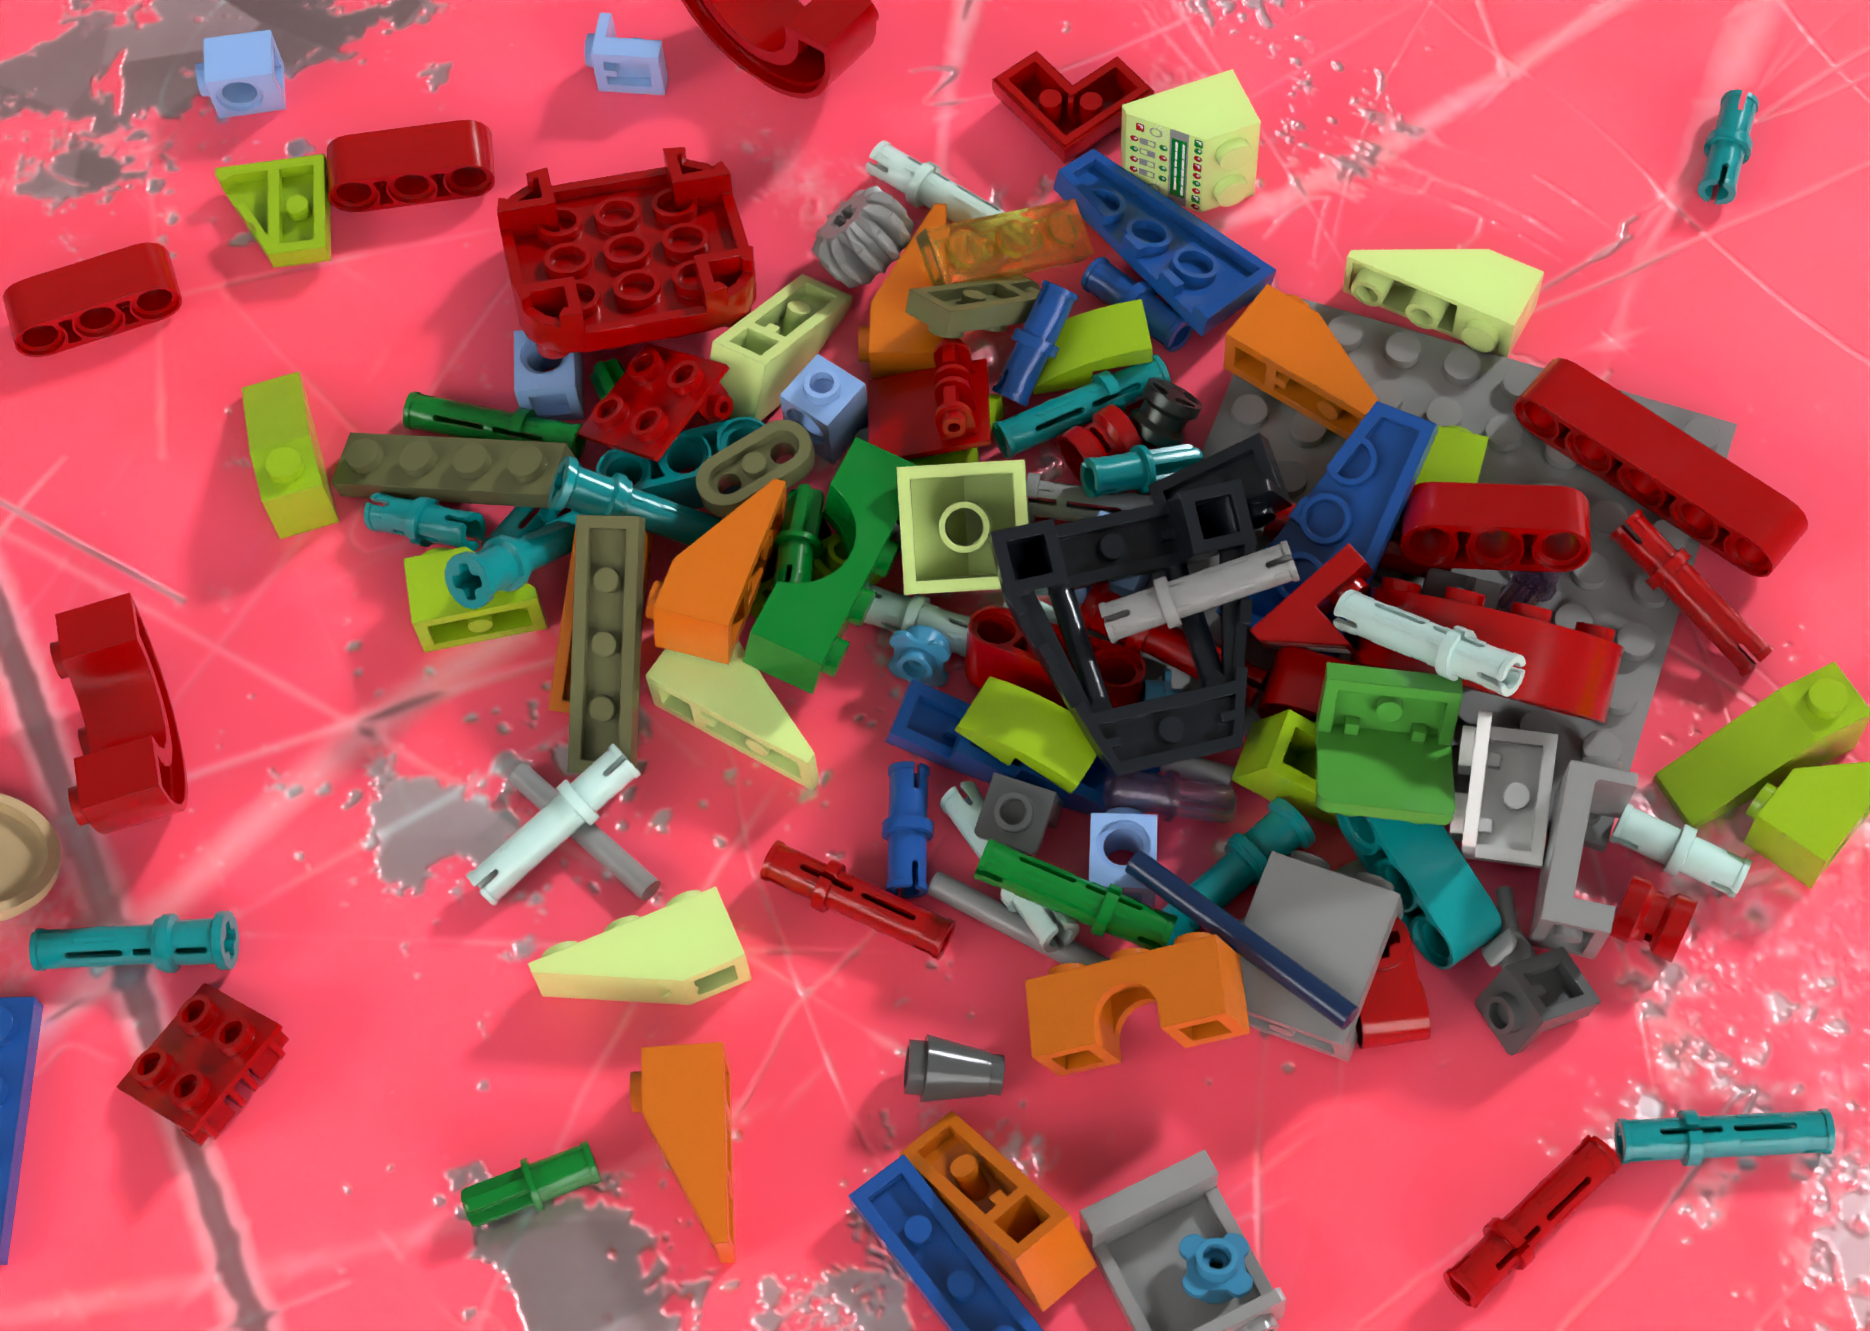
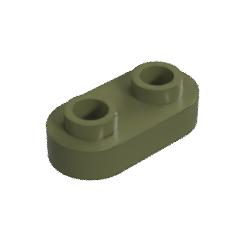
[696,420,815,518]

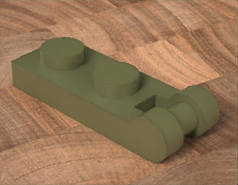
[905,275,1040,339]

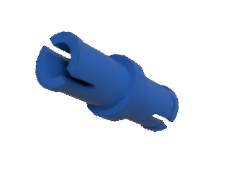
[1081,257,1193,352]
[992,279,1079,407]
[881,761,934,899]

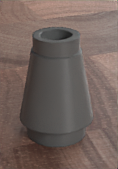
[903,1034,1005,1102]

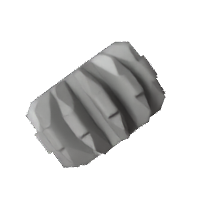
[812,185,914,289]

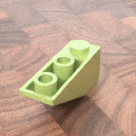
[1342,249,1544,358]
[528,887,752,1005]

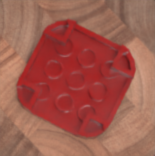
[497,147,757,359]

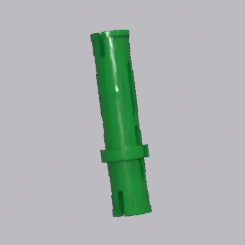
[403,391,586,461]
[973,838,1178,950]

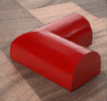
[992,50,1154,164]

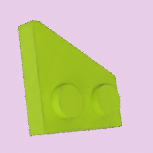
[215,154,331,268]

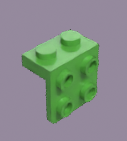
[1315,662,1463,825]

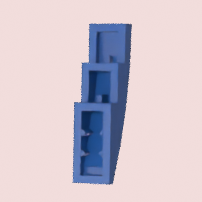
[885,679,1161,815]

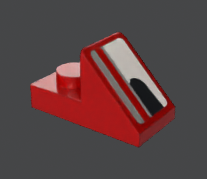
[1250,543,1374,654]

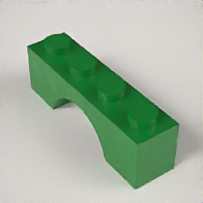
[743,437,918,695]

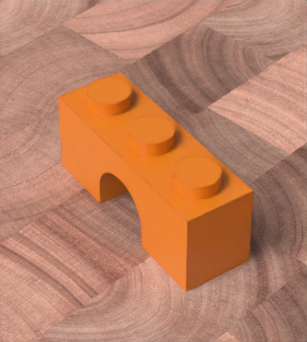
[1025,932,1250,1077]

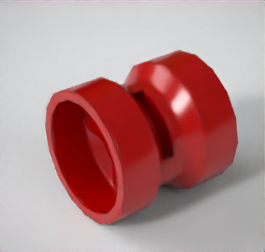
[1058,404,1142,483]
[1610,874,1699,963]

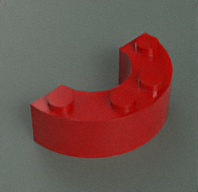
[681,0,879,99]
[1350,577,1624,724]
[50,592,188,835]

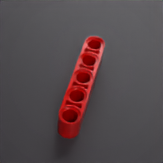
[1513,357,1808,577]

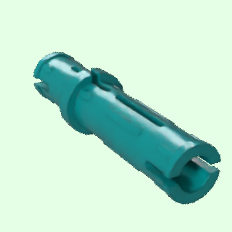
[992,354,1171,459]
[1614,1108,1836,1167]

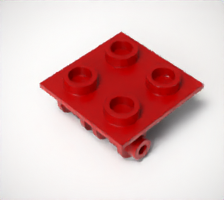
[868,338,991,460]
[577,343,733,462]
[116,982,289,1147]

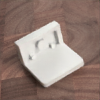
[1450,710,1558,869]

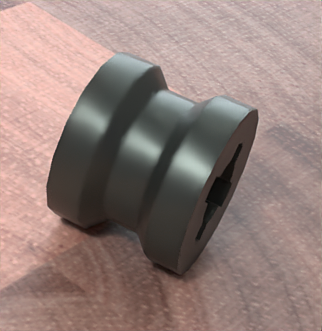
[1128,377,1203,448]

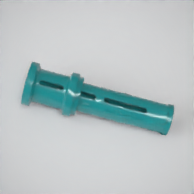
[548,456,723,546]
[445,510,587,609]
[1162,797,1316,946]
[29,910,239,973]

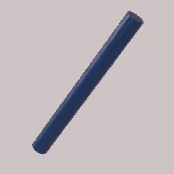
[1125,850,1359,1030]

